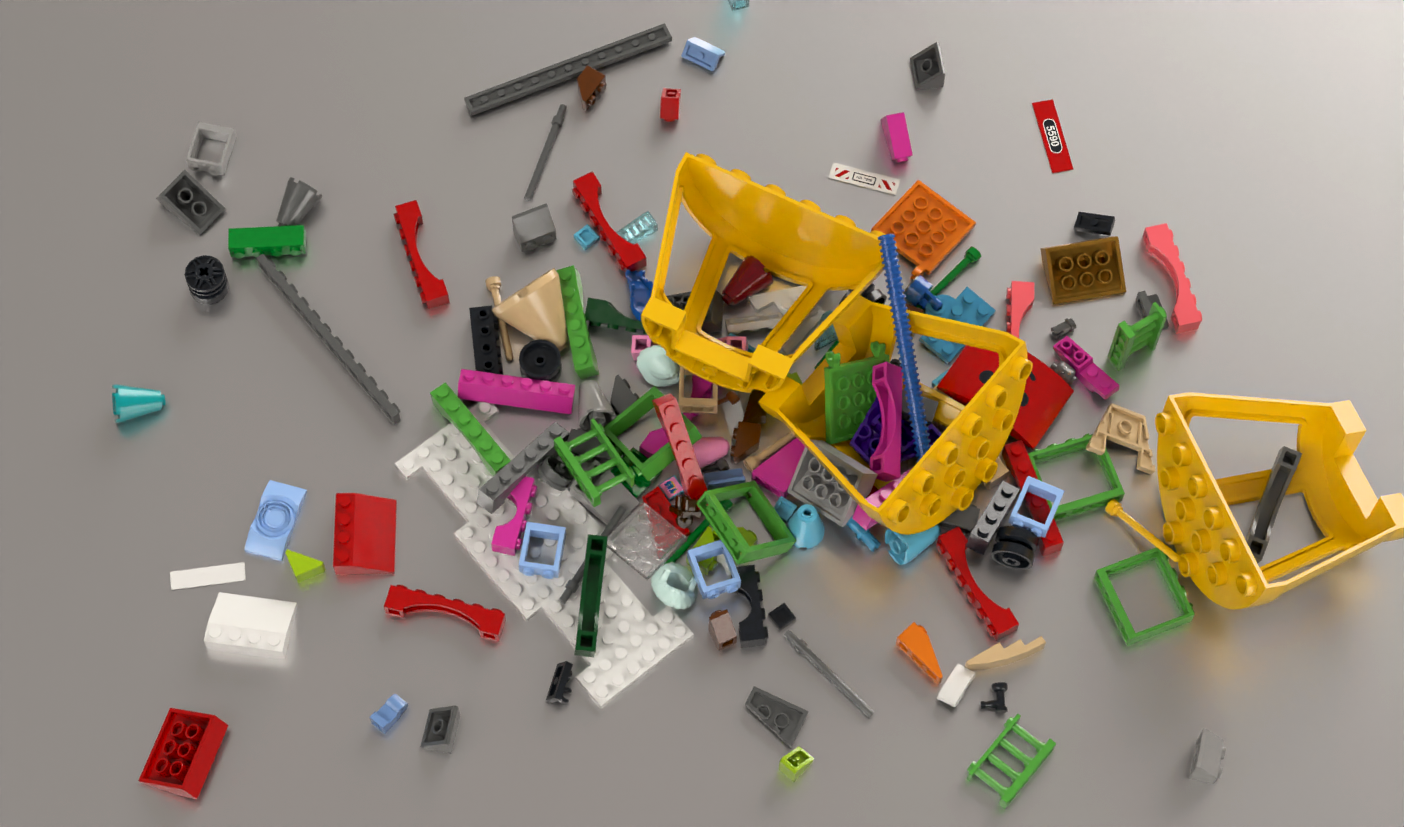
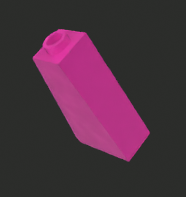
[751,438,805,498]

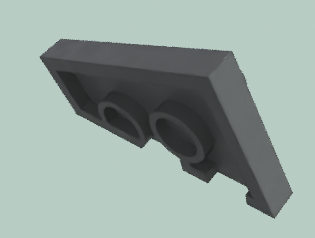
[745,686,808,748]

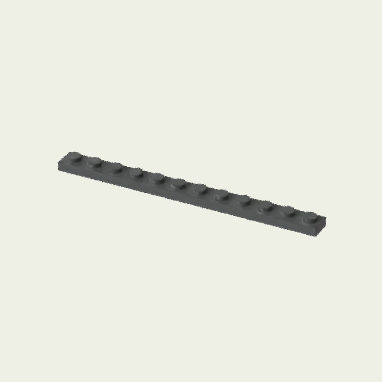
[464,23,672,116]
[257,254,400,425]

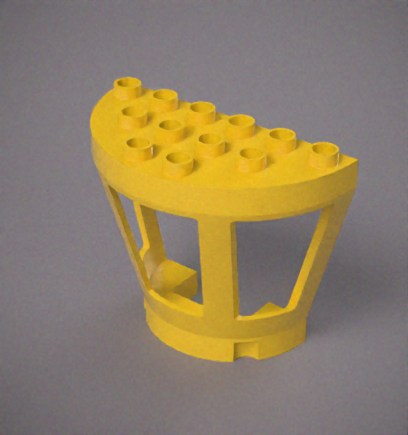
[641,152,896,393]
[758,296,1033,535]
[1155,392,1404,609]

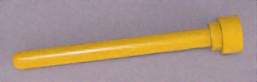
[1105,499,1180,562]

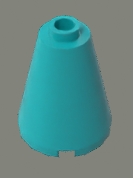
[112,384,165,423]

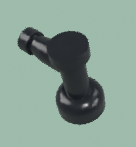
[981,682,1008,713]

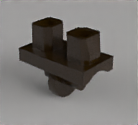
[669,495,701,529]

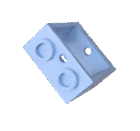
[1008,476,1064,538]
[519,522,566,579]
[687,540,741,599]

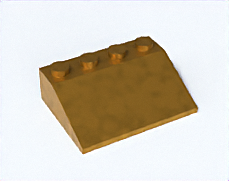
[1040,236,1127,304]

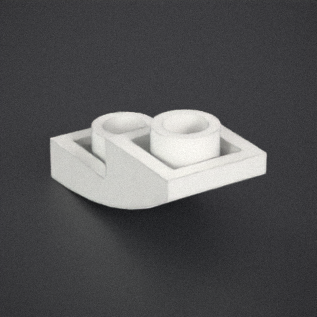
[937,664,976,707]

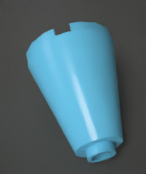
[786,504,825,549]
[885,524,941,565]

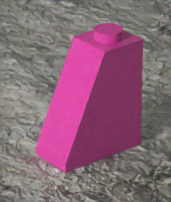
[880,112,913,163]

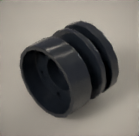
[184,255,229,305]

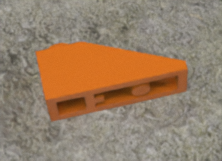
[896,622,943,685]

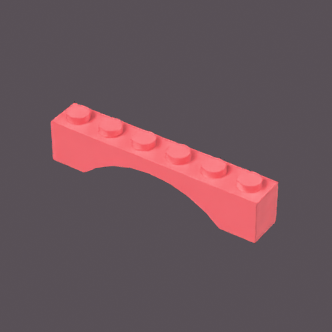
[1143,223,1202,334]
[1006,281,1034,338]

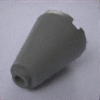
[276,177,322,226]

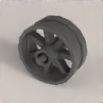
[538,456,574,491]

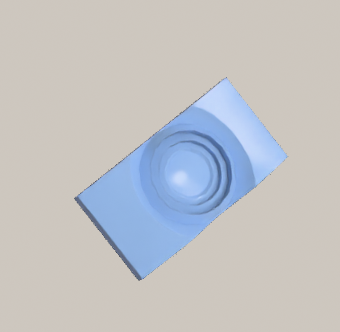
[244,480,307,561]

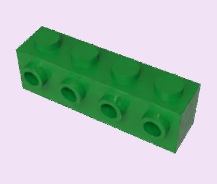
[228,225,306,258]

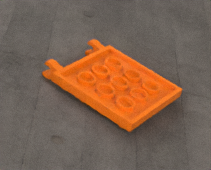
[871,180,976,280]

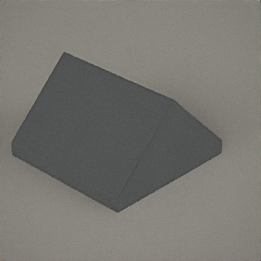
[910,42,945,90]
[420,706,460,753]

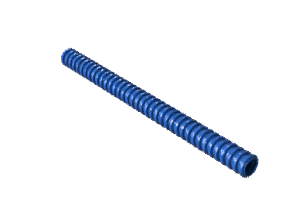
[878,234,931,462]

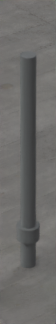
[524,104,567,201]
[558,506,626,604]
[784,630,874,718]

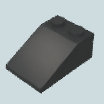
[156,170,226,235]

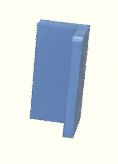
[681,37,725,72]
[704,468,746,490]

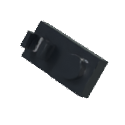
[1074,212,1115,236]
[546,661,573,703]

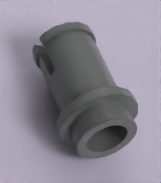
[1051,318,1076,339]

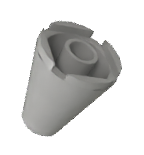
[578,380,616,431]

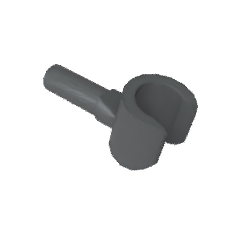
[701,458,730,472]

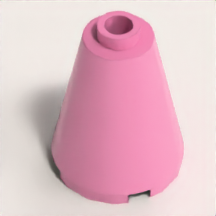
[692,437,730,469]

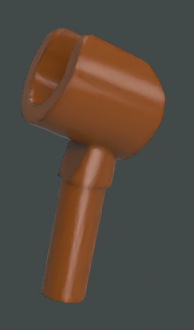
[717,391,740,406]

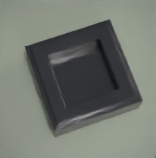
[768,603,796,631]

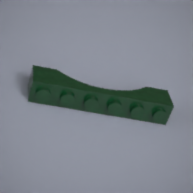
[585,298,647,335]
[574,534,608,658]

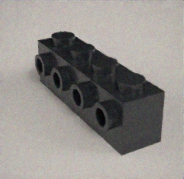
[469,305,503,374]

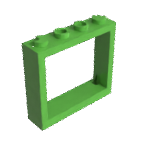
[604,386,702,481]
[1028,433,1125,521]
[697,480,796,564]
[1094,547,1195,646]

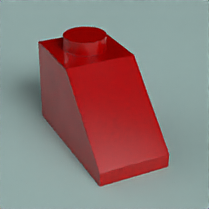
[660,88,681,122]

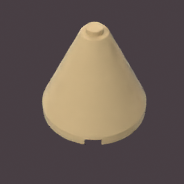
[492,268,569,351]

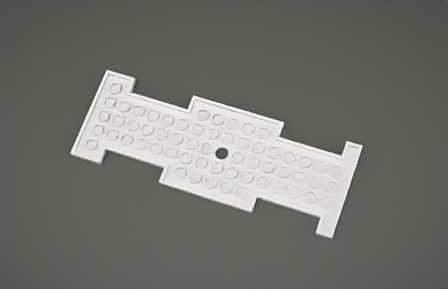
[395,402,694,708]

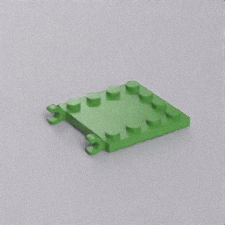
[824,341,889,444]

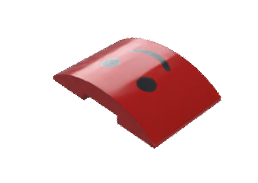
[937,345,1074,450]

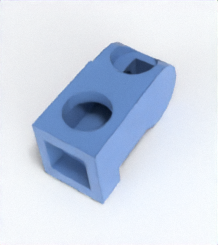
[370,694,408,734]

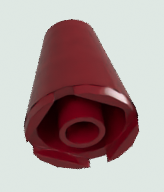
[722,255,773,306]

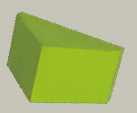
[285,549,325,583]
[779,746,814,782]

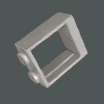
[186,122,237,175]

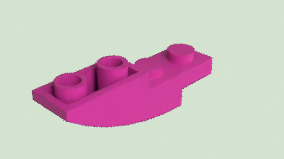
[1053,336,1119,400]

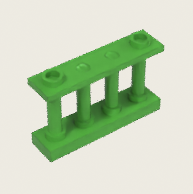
[1107,302,1167,371]
[554,418,636,507]
[967,714,1056,809]

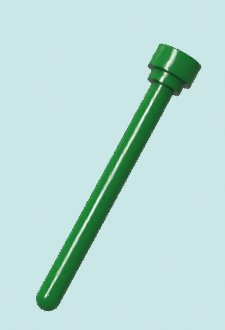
[916,246,981,310]
[664,499,733,564]

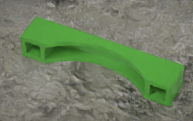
[556,265,599,379]
[430,382,511,476]

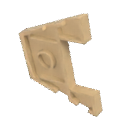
[1086,403,1155,475]

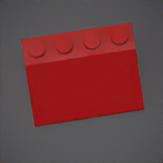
[333,493,397,575]
[138,708,229,799]

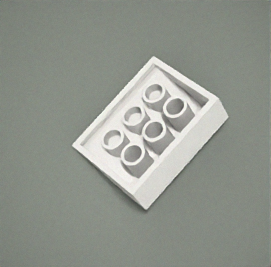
[204,592,297,660]

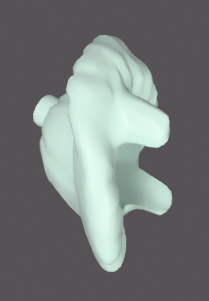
[637,345,687,387]
[651,562,698,609]

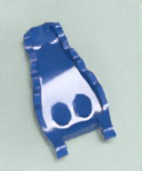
[625,270,653,321]

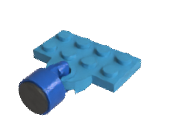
[903,275,996,365]

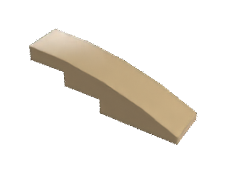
[965,636,1046,671]

